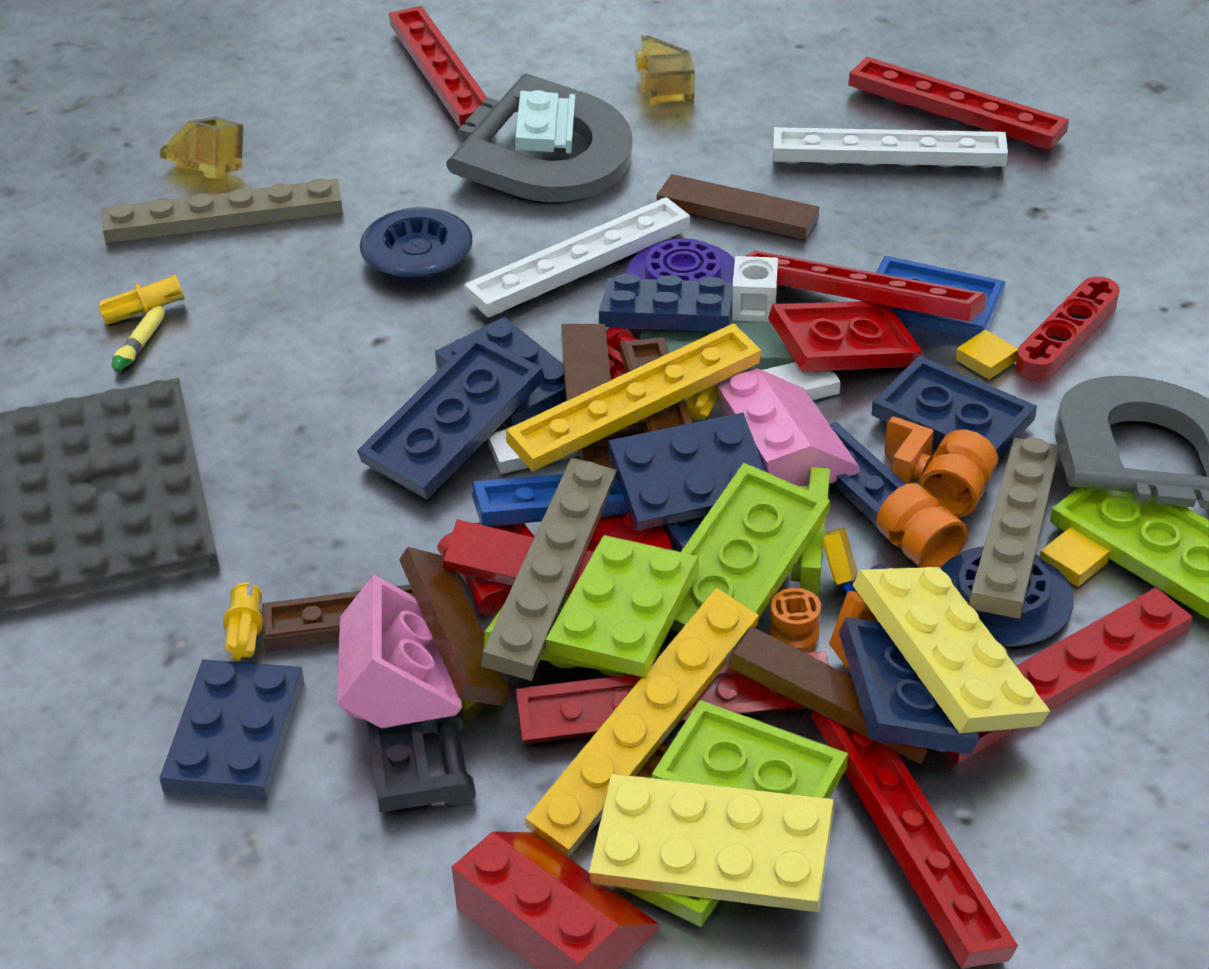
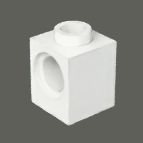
[732,256,778,322]

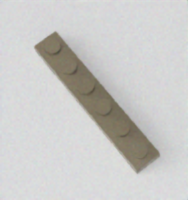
[102,179,343,243]
[969,437,1059,619]
[481,457,617,681]

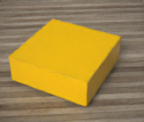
[956,329,1018,380]
[822,527,858,584]
[1039,527,1110,587]

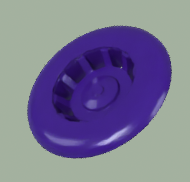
[626,238,735,282]

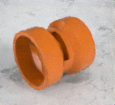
[769,588,821,653]

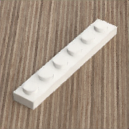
[773,127,1008,168]
[464,197,690,318]

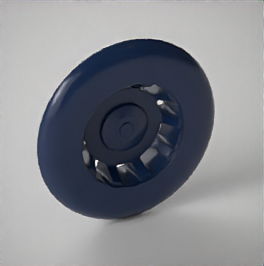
[360,207,473,278]
[941,546,1074,647]

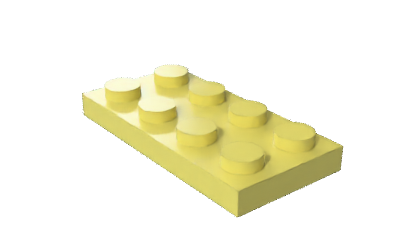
[853,567,1050,734]
[589,774,834,912]

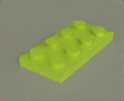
[671,463,830,632]
[1050,487,1209,619]

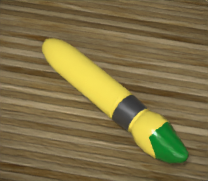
[112,306,165,372]

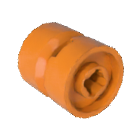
[919,430,998,518]
[876,483,968,568]

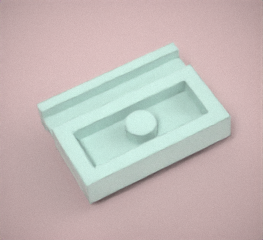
[515,90,575,153]

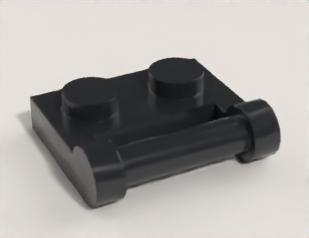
[366,711,476,812]

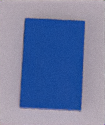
[876,256,1006,339]

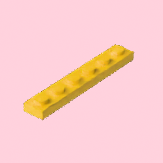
[506,323,761,472]
[525,587,759,858]

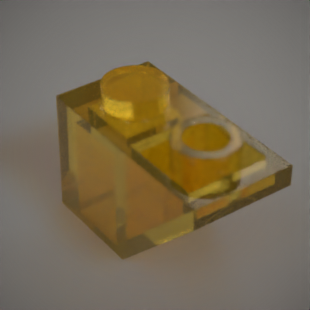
[635,35,695,106]
[160,116,244,179]

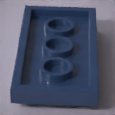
[357,334,545,500]

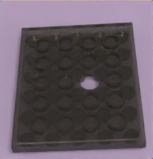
[0,378,219,614]

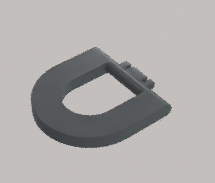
[446,74,632,202]
[1054,376,1209,509]

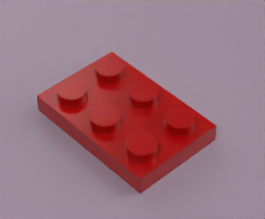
[768,301,923,372]

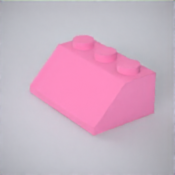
[716,368,860,487]
[337,574,462,728]

